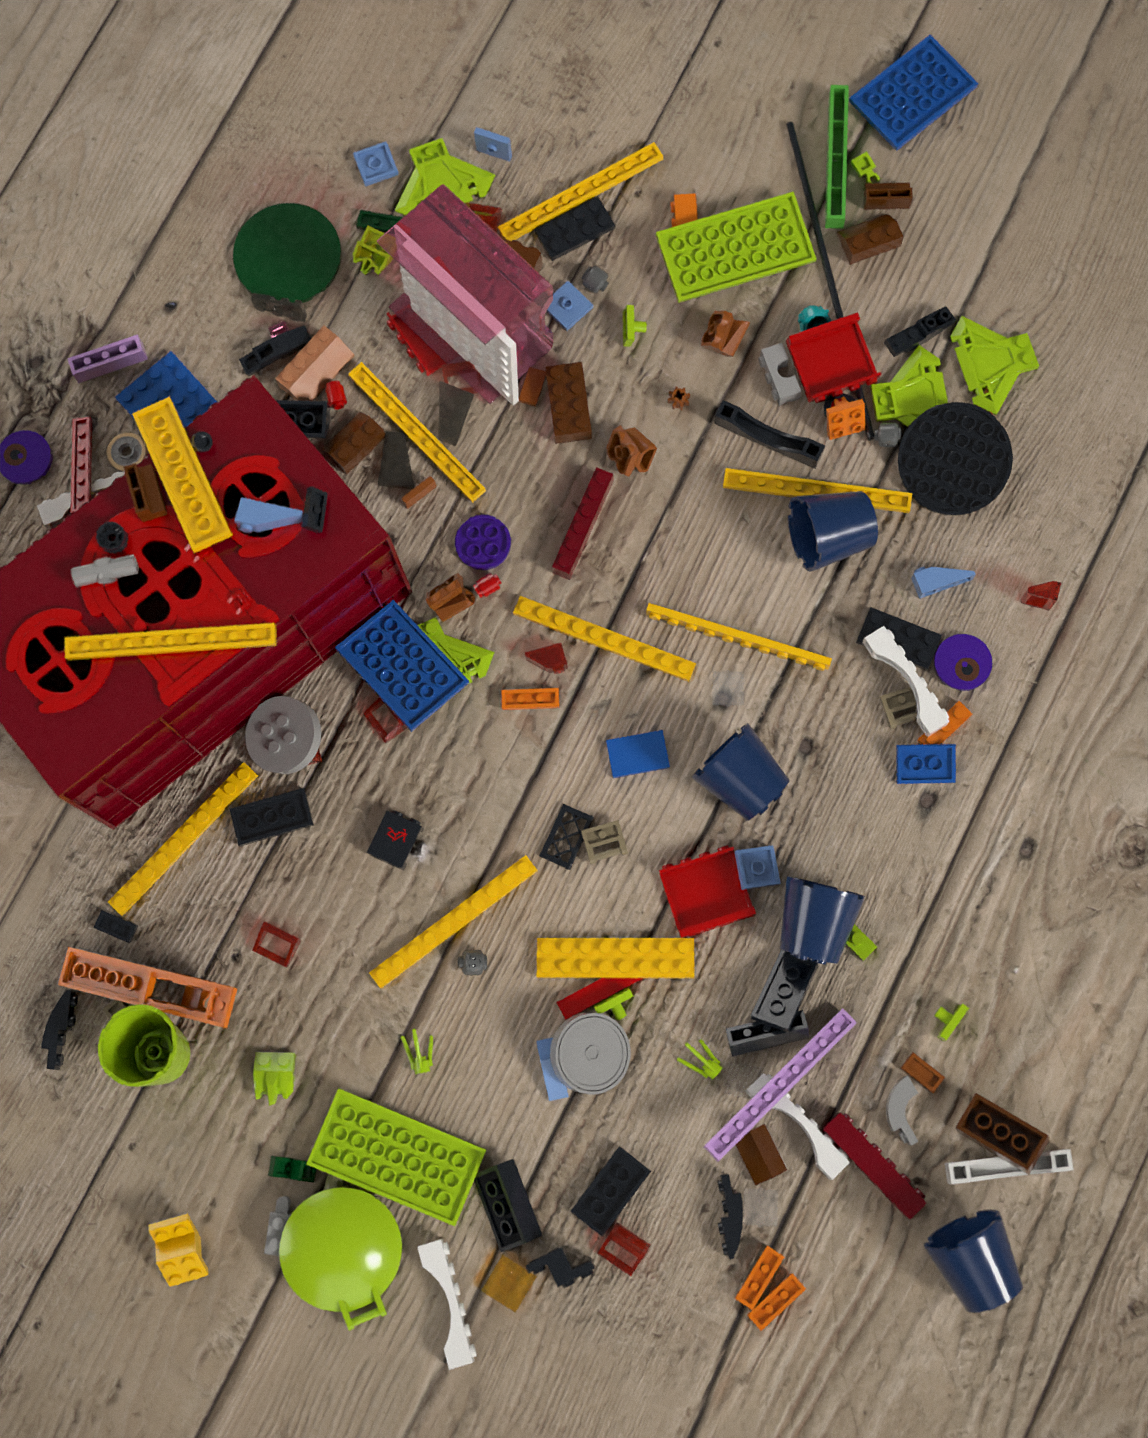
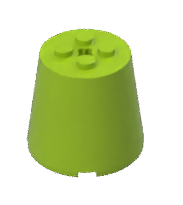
[98,1004,190,1087]

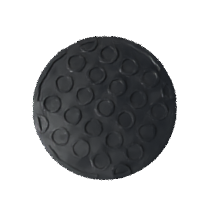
[898,402,1013,516]

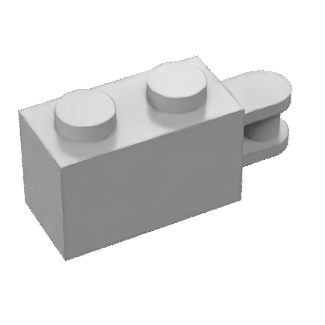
[264,1196,292,1256]

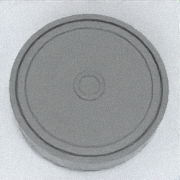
[245,696,321,774]
[550,1013,631,1094]

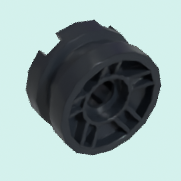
[96,522,129,554]

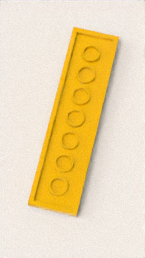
[132,397,233,553]
[536,938,694,979]

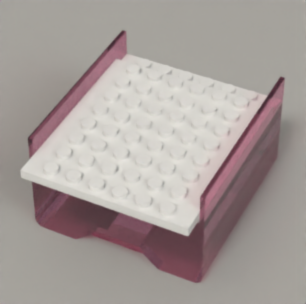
[377,184,553,406]

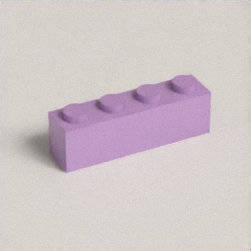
[68,335,148,383]

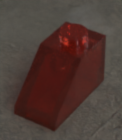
[525,643,568,674]

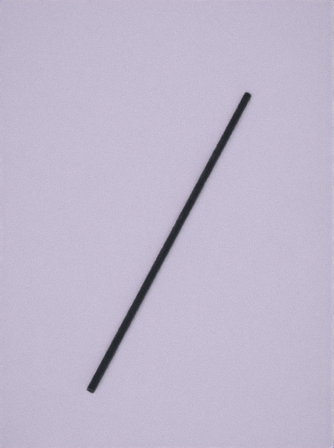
[786,122,874,440]

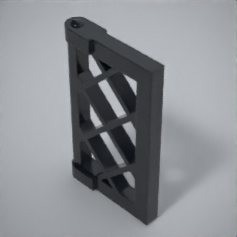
[539,804,594,870]

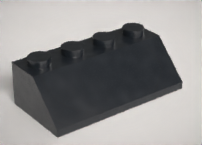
[276,400,331,438]
[474,1159,543,1252]

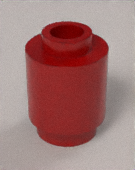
[325,381,347,410]
[473,572,502,598]

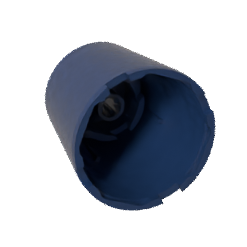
[788,491,878,572]
[691,723,790,821]
[780,876,865,965]
[924,1209,1023,1313]

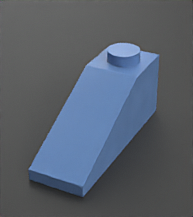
[235,497,303,533]
[911,567,976,599]
[536,1038,569,1101]

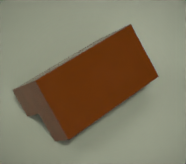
[863,183,913,210]
[123,463,167,522]
[735,1124,787,1186]

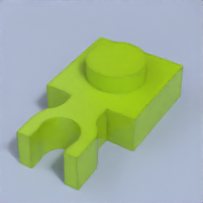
[850,151,880,183]

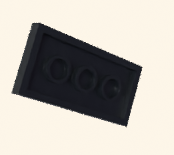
[535,196,616,261]
[856,607,942,671]
[230,788,314,846]
[751,950,818,1032]
[570,1146,651,1237]

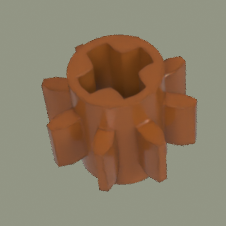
[668,386,690,411]

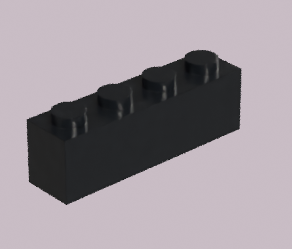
[725,1010,809,1057]

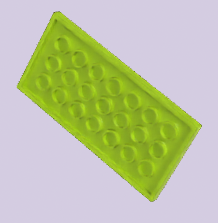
[655,191,817,303]
[306,1088,486,1226]

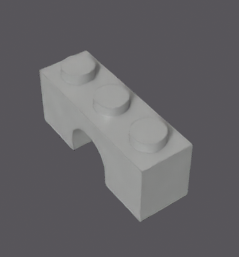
[758,343,801,406]

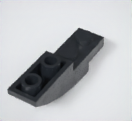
[884,306,956,357]
[239,325,312,376]
[41,990,78,1070]
[717,1174,743,1260]

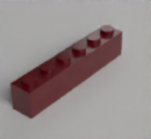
[552,467,614,580]
[821,1112,927,1220]

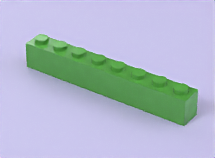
[825,85,849,229]

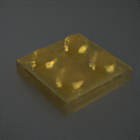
[481,1255,537,1313]

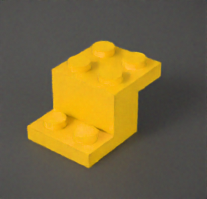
[149,1213,208,1287]

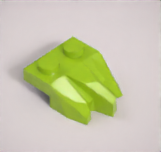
[353,225,398,275]
[253,1052,296,1106]

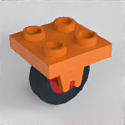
[824,394,865,440]

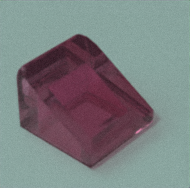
[268,320,289,338]

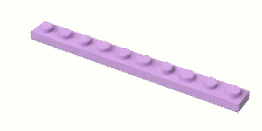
[703,1008,857,1162]

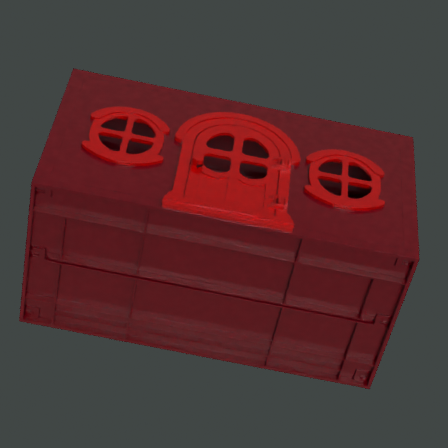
[0,375,412,829]

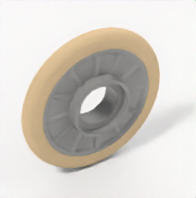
[107,433,147,471]

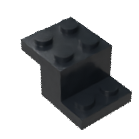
[525,1245,595,1288]

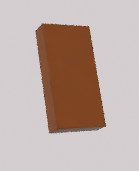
[519,367,546,407]
[401,476,437,509]
[900,1052,945,1093]

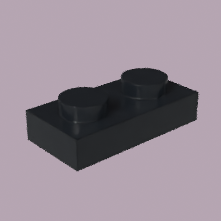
[301,486,328,533]
[93,910,138,943]

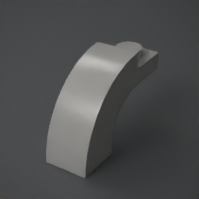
[886,1076,918,1146]

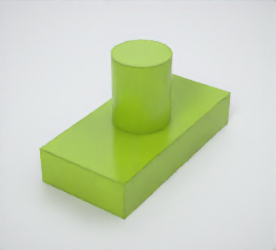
[622,305,647,347]
[846,924,877,961]
[593,987,633,1021]
[934,1003,969,1041]

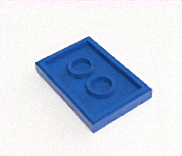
[606,730,670,778]
[896,744,956,784]

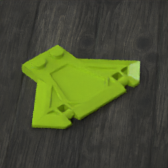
[395,138,496,220]
[950,316,1039,415]
[870,345,948,427]
[417,617,495,684]

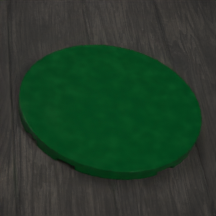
[233,203,342,306]

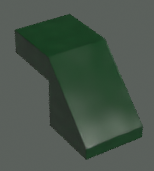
[268,1155,316,1183]

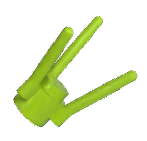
[401,1028,433,1074]
[676,1039,723,1080]

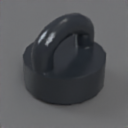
[191,431,213,453]

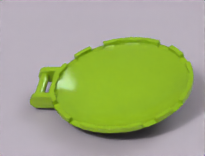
[279,1187,402,1331]

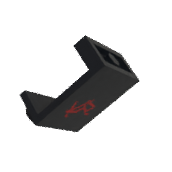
[367,810,424,871]

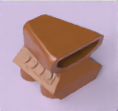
[701,310,750,357]
[606,425,657,477]
[425,573,476,622]

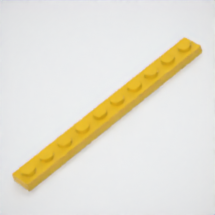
[498,142,663,241]
[348,362,486,503]
[723,468,912,513]
[513,596,696,682]
[646,603,832,671]
[65,623,277,660]
[108,762,258,916]
[369,855,538,989]

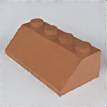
[275,326,355,401]

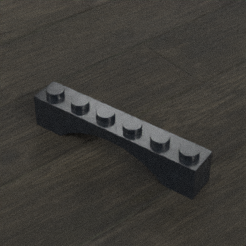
[714,400,825,469]

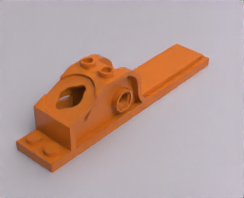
[58,947,238,1028]

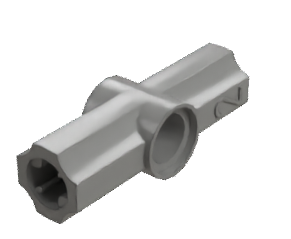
[71,555,138,587]

